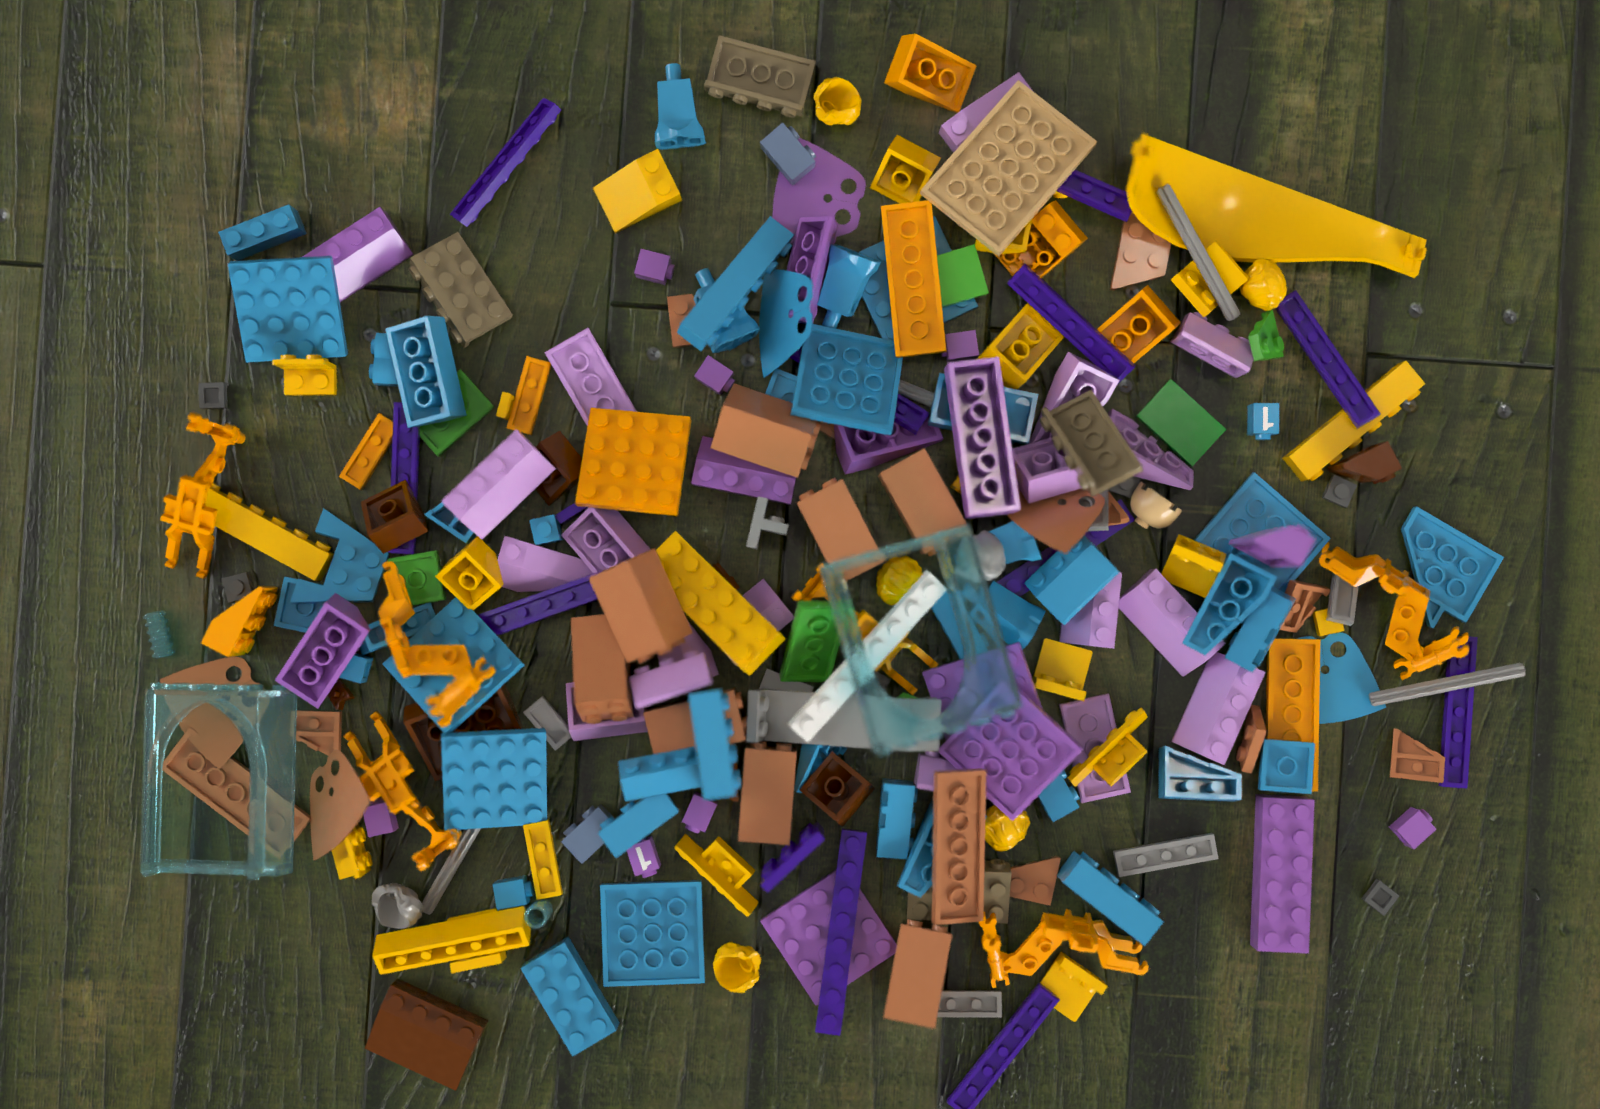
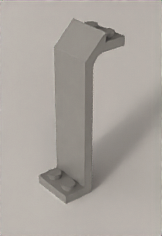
[746,689,941,751]

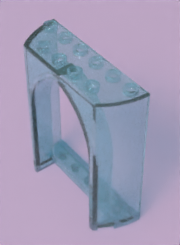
[819,524,1023,756]
[140,683,297,879]

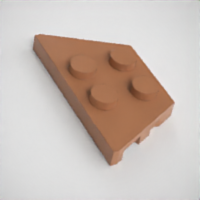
[1110,211,1171,290]

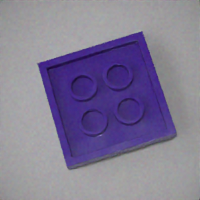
[760,822,825,893]

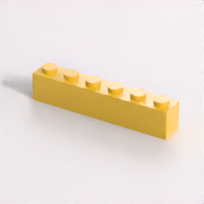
[1282,361,1425,481]
[205,482,334,581]
[372,906,531,975]

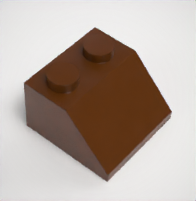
[535,431,582,506]
[1327,441,1402,484]
[361,480,428,554]
[800,752,875,827]

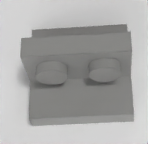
[746,496,789,550]

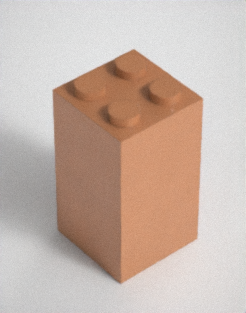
[711,383,822,478]
[878,448,970,556]
[797,478,885,585]
[589,548,693,663]
[571,614,634,724]
[643,687,747,754]
[738,741,797,845]
[884,919,952,1029]

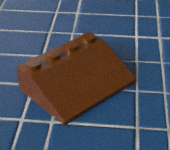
[403,684,523,781]
[365,978,489,1091]

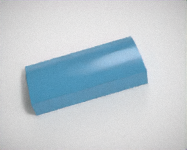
[928,373,1038,446]

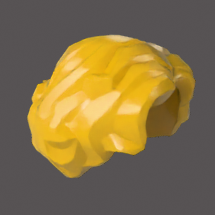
[814,77,862,125]
[1239,259,1287,311]
[876,556,923,606]
[985,805,1030,852]
[713,942,761,993]

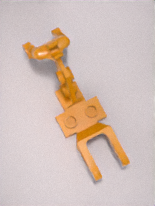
[160,412,246,579]
[1319,542,1469,680]
[379,561,496,727]
[793,562,939,695]
[343,711,462,871]
[979,909,1149,988]

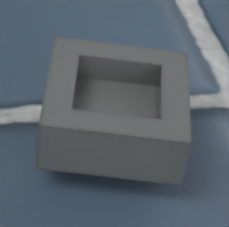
[198,382,228,409]
[1321,475,1357,508]
[1109,476,1141,499]
[222,572,254,603]
[1361,879,1399,916]

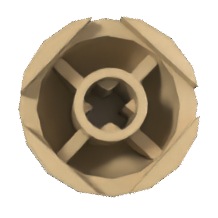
[1130,482,1182,529]

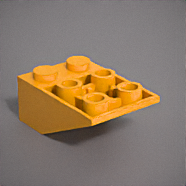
[994,200,1088,278]
[201,586,278,657]

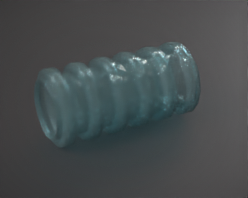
[143,610,176,659]
[524,899,553,929]

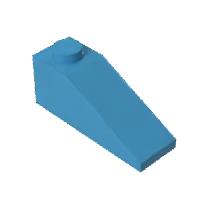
[359,602,436,656]

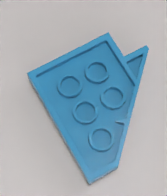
[1401,506,1504,628]

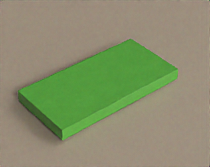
[779,601,850,682]

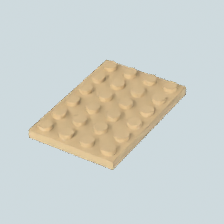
[920,80,1097,257]

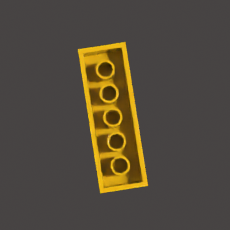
[656,531,785,676]

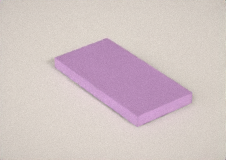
[545,328,637,427]
[1059,693,1131,803]

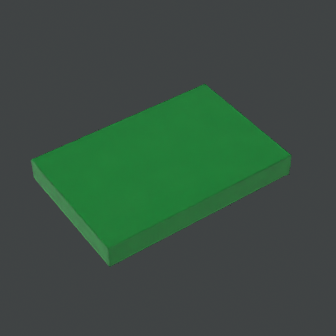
[1135,379,1226,467]

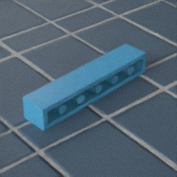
[677,216,794,351]

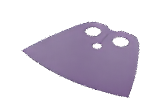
[773,138,866,244]

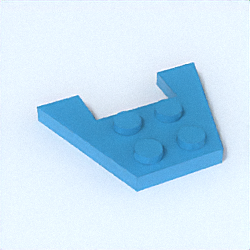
[290,508,389,604]

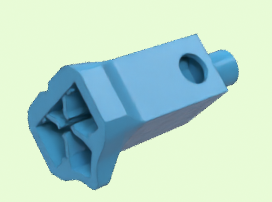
[655,63,706,149]
[817,244,881,329]
[693,268,760,353]
[956,520,1043,564]
[962,581,1046,650]

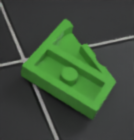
[1248,310,1284,361]

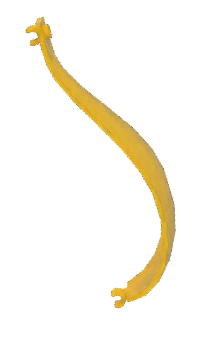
[1127,133,1427,278]

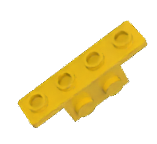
[1068,708,1148,787]
[674,834,758,917]

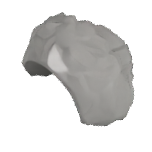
[958,530,1006,581]
[372,883,424,929]

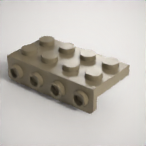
[704,35,816,118]
[408,232,513,348]
[1039,390,1143,497]
[906,859,1011,924]

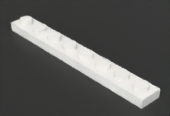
[787,571,947,742]

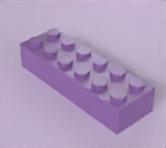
[944,357,1020,519]
[1250,794,1314,953]

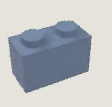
[760,123,816,186]
[561,804,615,864]

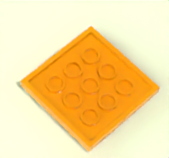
[575,408,691,516]

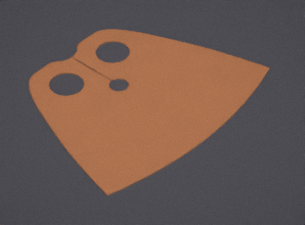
[1006,484,1105,554]
[160,657,268,770]
[310,749,371,861]

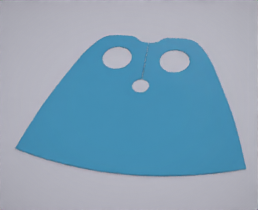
[759,269,813,378]
[1297,632,1386,724]

